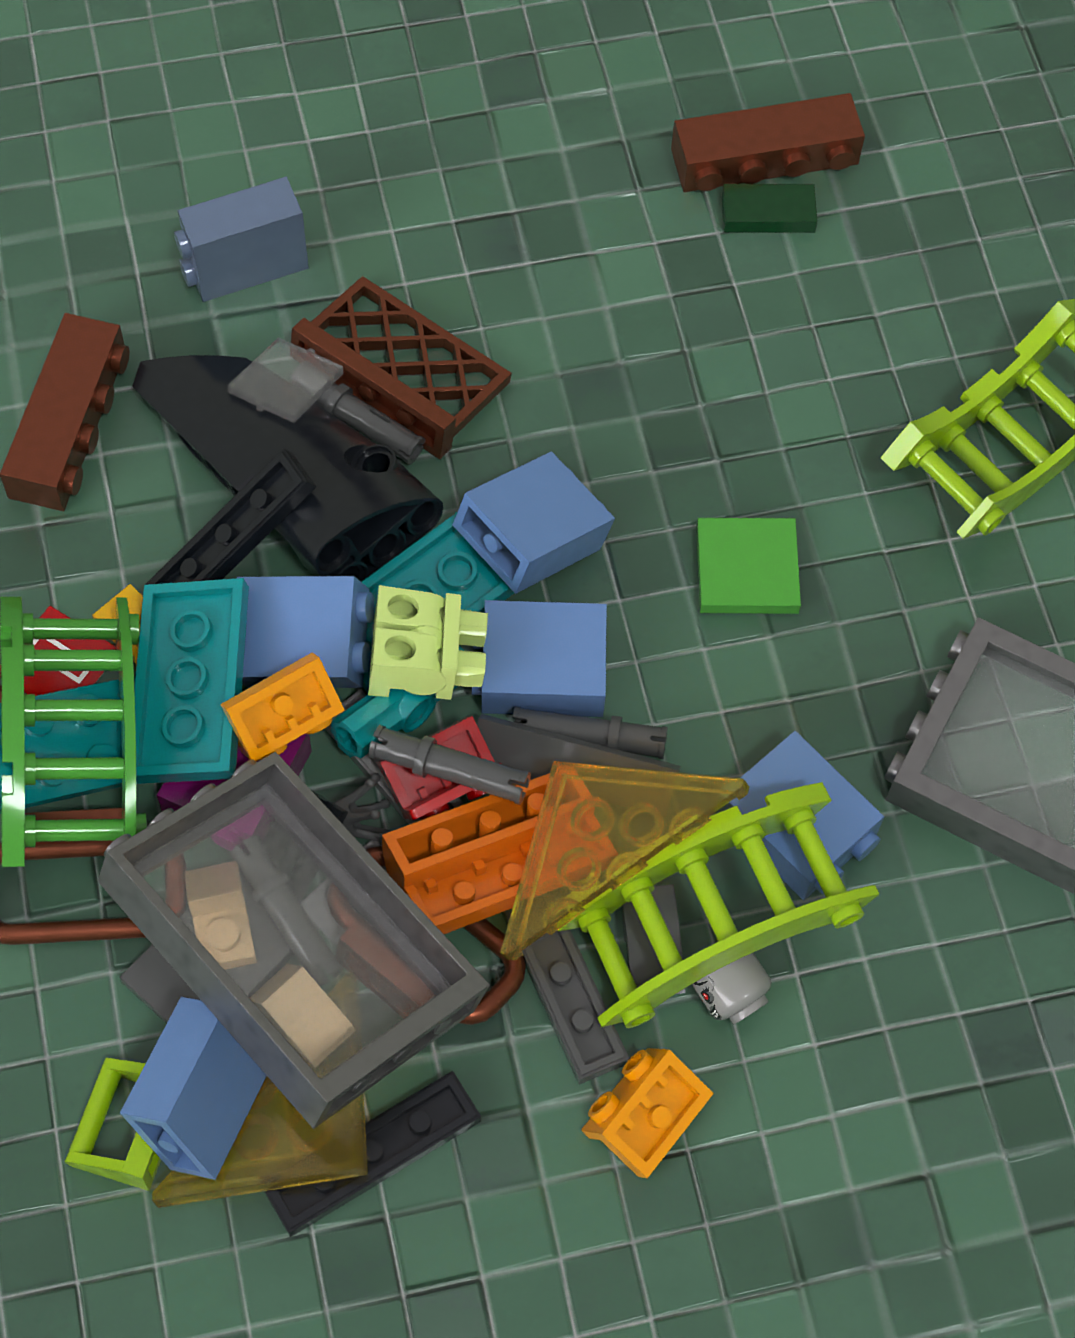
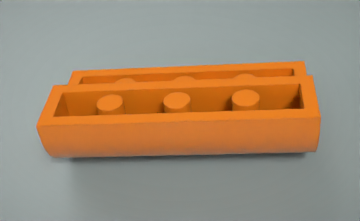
[382,765,620,934]

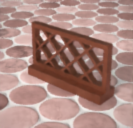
[290,276,512,459]

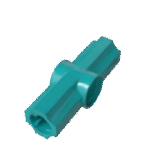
[330,646,464,759]

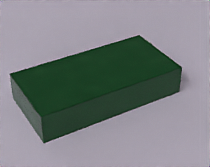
[722,184,817,233]

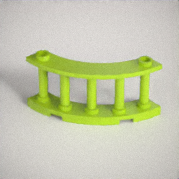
[881,299,1075,539]
[550,782,879,1028]

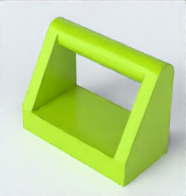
[65,1058,161,1191]

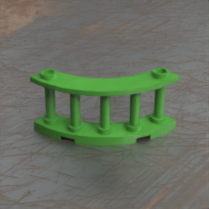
[0,597,147,867]

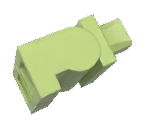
[368,585,488,700]

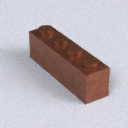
[671,93,865,192]
[0,313,130,512]

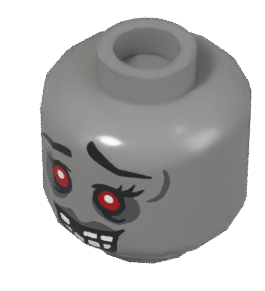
[692,953,772,1025]

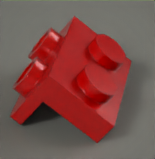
[376,716,502,820]

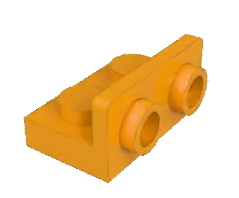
[220,652,345,761]
[581,1048,714,1179]

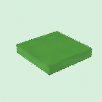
[696,518,801,614]

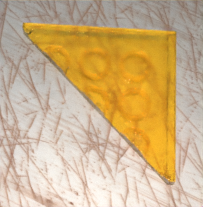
[500,761,750,961]
[152,974,368,1208]

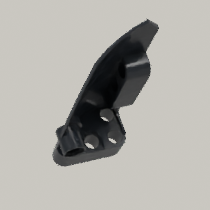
[132,355,444,582]

